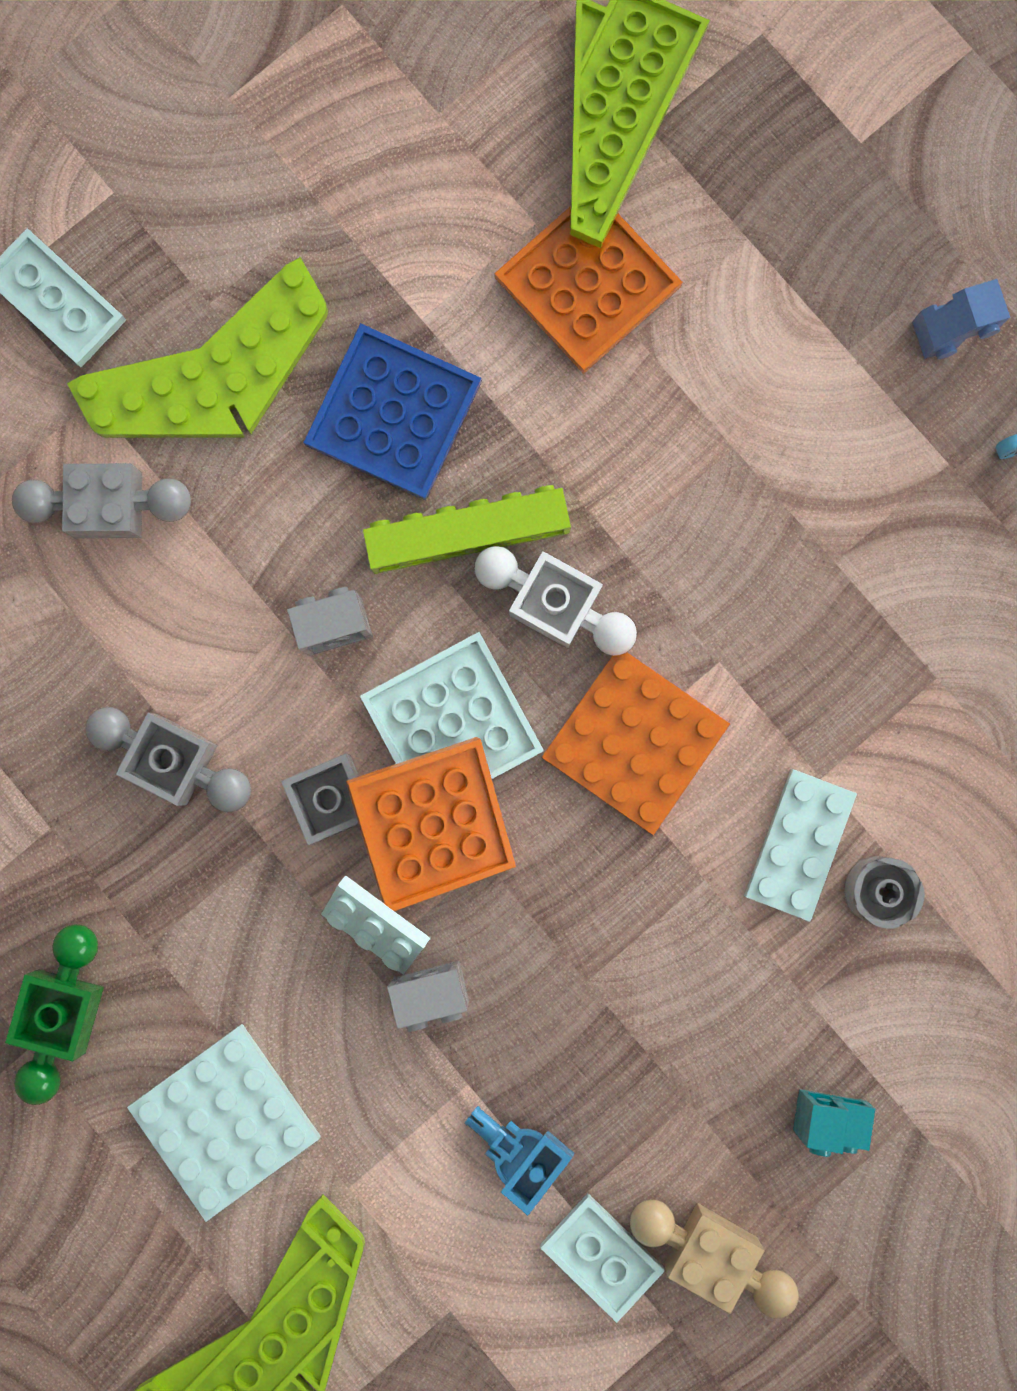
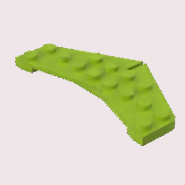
[67,257,328,438]
[134,1194,365,1391]

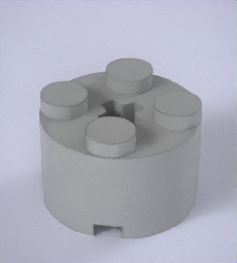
[845,856,925,929]

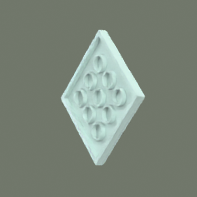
[360,632,544,779]
[127,1024,321,1222]

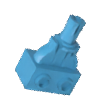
[464,1106,575,1216]

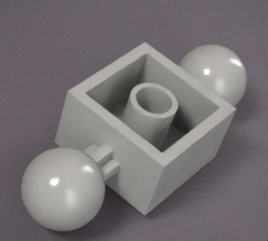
[12,463,191,539]
[85,707,251,812]

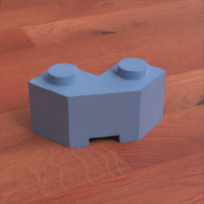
[912,279,1010,359]

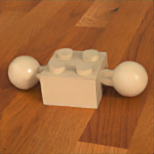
[630,1199,799,1319]

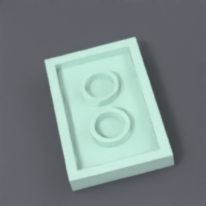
[321,876,430,975]
[540,1193,665,1323]

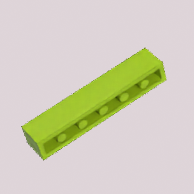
[363,485,571,574]

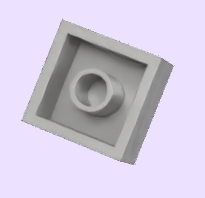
[287,587,373,656]
[281,754,359,845]
[387,961,469,1032]

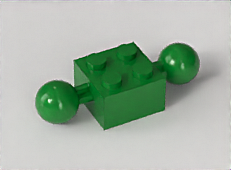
[5,924,104,1105]

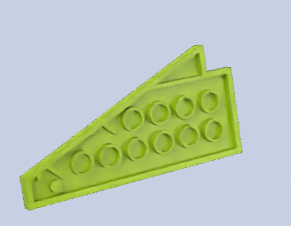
[570,0,710,248]

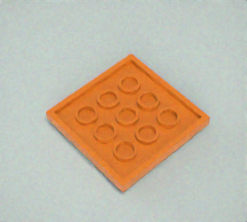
[494,206,683,374]
[541,652,730,836]
[346,737,516,911]

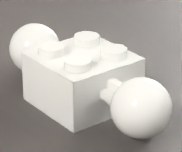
[474,546,637,656]

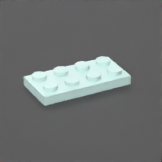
[0,228,126,367]
[744,769,857,922]

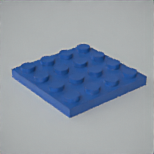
[303,323,482,501]

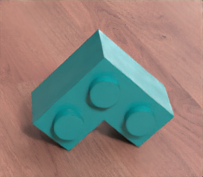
[793,1089,876,1157]

